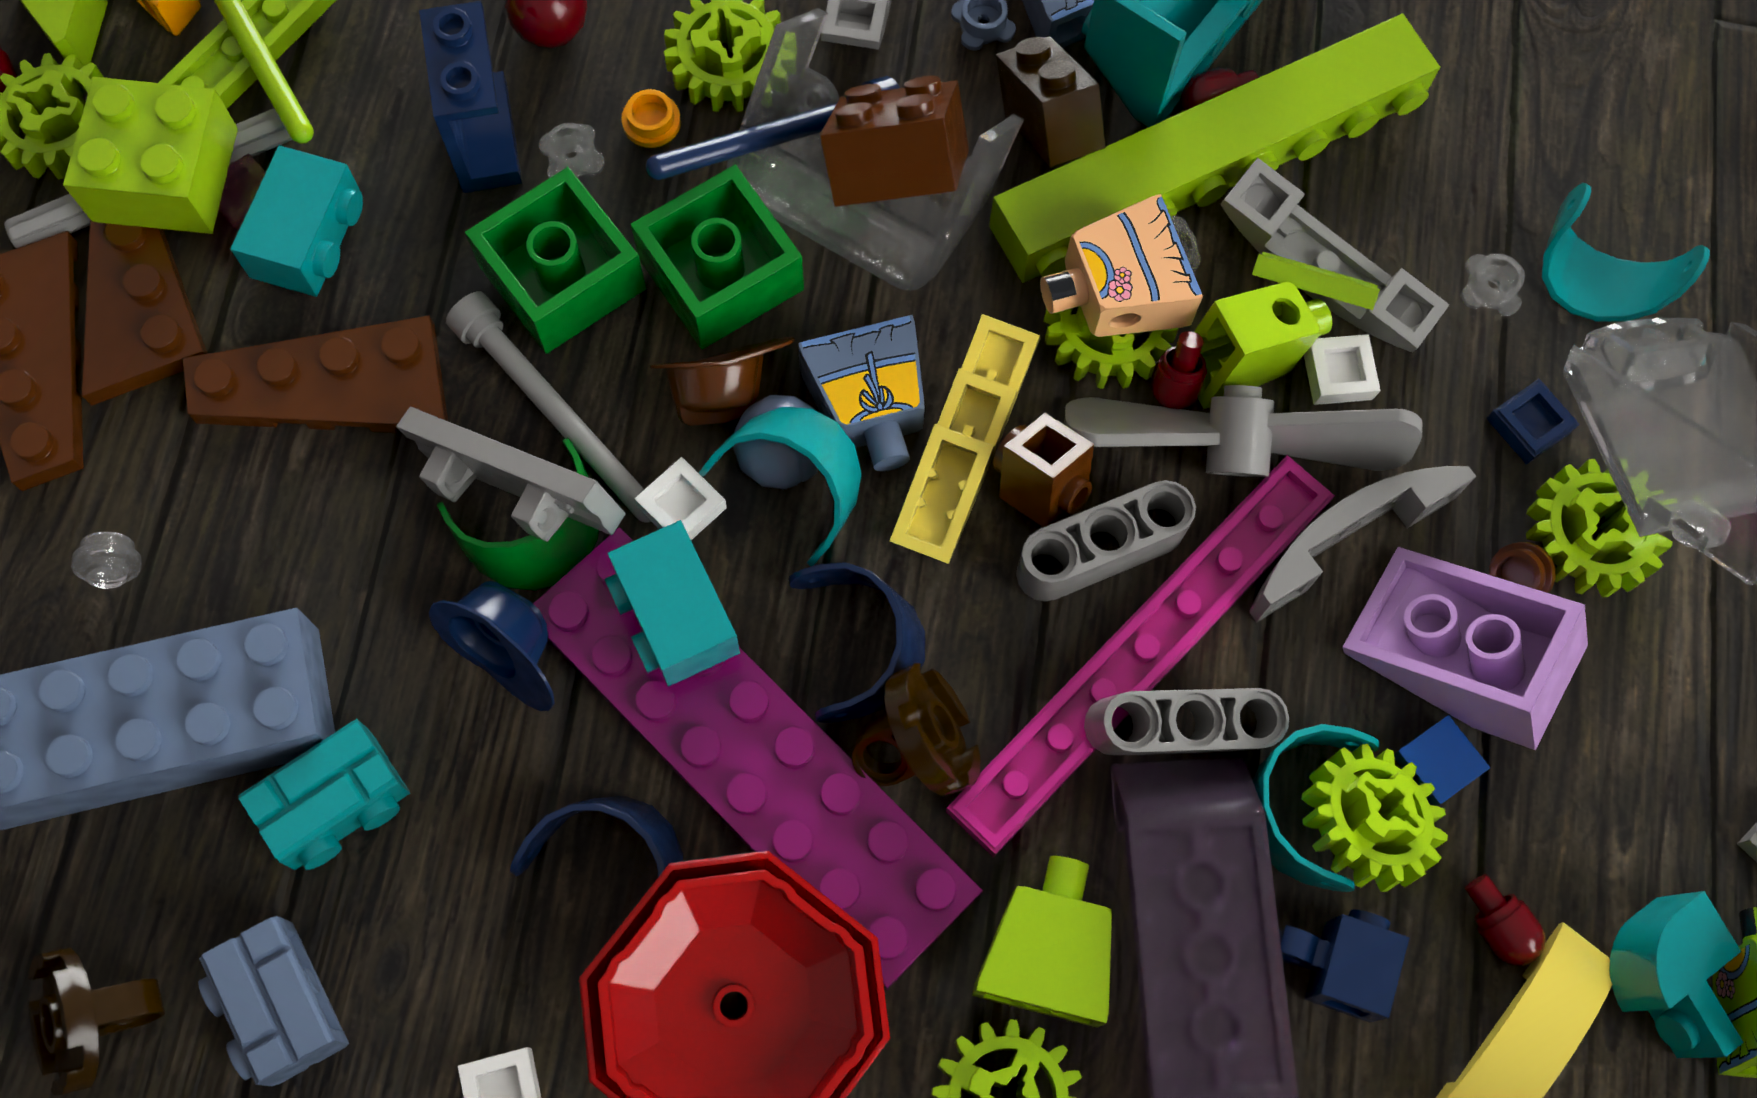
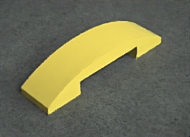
[1436,922,1613,1098]

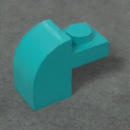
[1610,891,1744,1058]

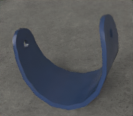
[788,562,925,723]
[510,796,683,877]

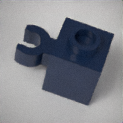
[1269,909,1410,1023]

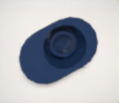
[428,581,555,711]

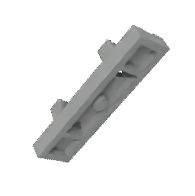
[396,406,626,542]

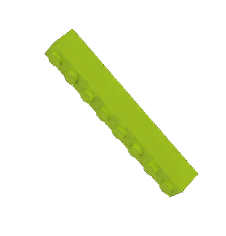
[989,13,1440,283]

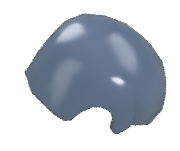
[733,395,818,489]

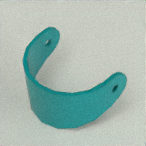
[1542,182,1710,322]
[699,406,862,567]
[1248,724,1380,892]

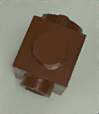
[993,413,1094,527]

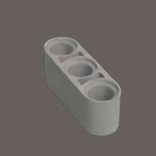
[1016,480,1196,602]
[1084,688,1289,755]

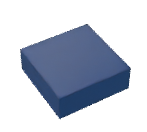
[1394,715,1491,806]

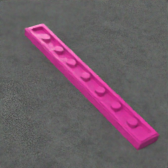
[946,455,1335,858]

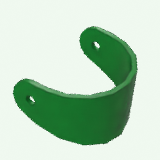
[437,437,599,591]

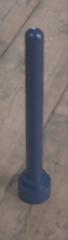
[645,76,900,180]

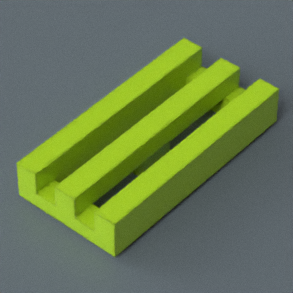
[1252,251,1380,310]

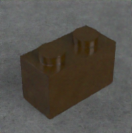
[996,36,1105,167]

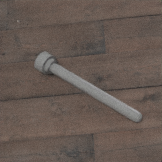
[446,291,651,523]

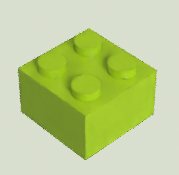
[63,77,238,234]

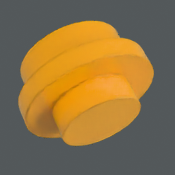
[621,89,681,148]

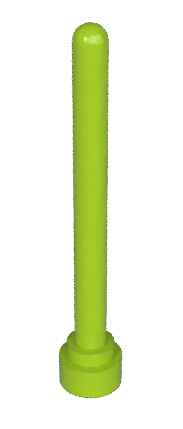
[214,0,314,144]

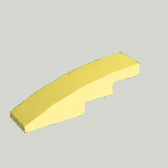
[890,314,1040,564]

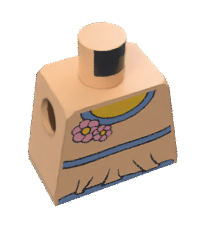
[1040,194,1203,337]

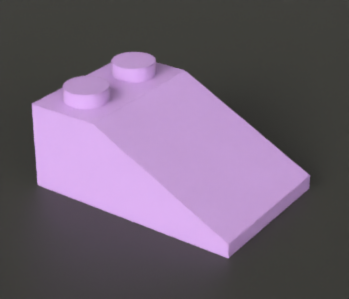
[1343,547,1588,750]

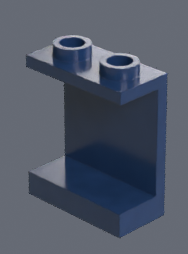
[419,1,522,193]

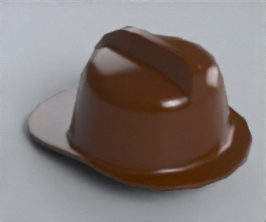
[649,337,795,426]

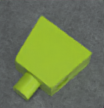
[1194,281,1332,409]
[972,856,1112,1028]

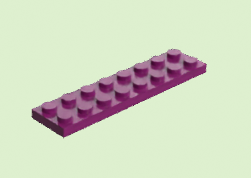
[533,527,983,990]

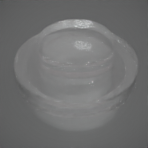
[71,532,141,589]

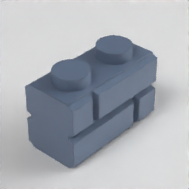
[198,916,349,1087]

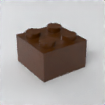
[820,75,969,207]

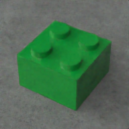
[630,164,804,350]
[465,167,646,354]

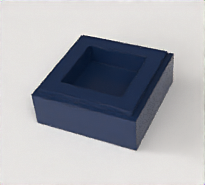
[1486,379,1580,465]

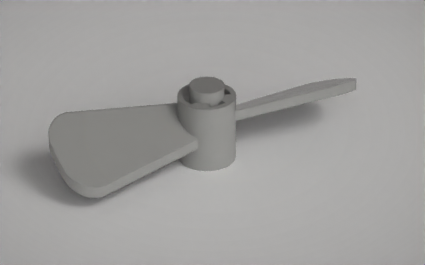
[1064,385,1423,477]

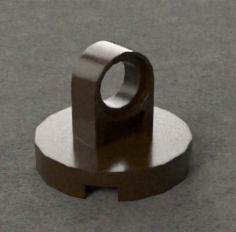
[852,663,980,796]
[28,948,165,1095]

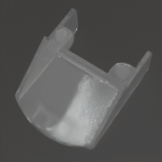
[1563,318,1757,585]

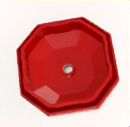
[579,851,890,1098]

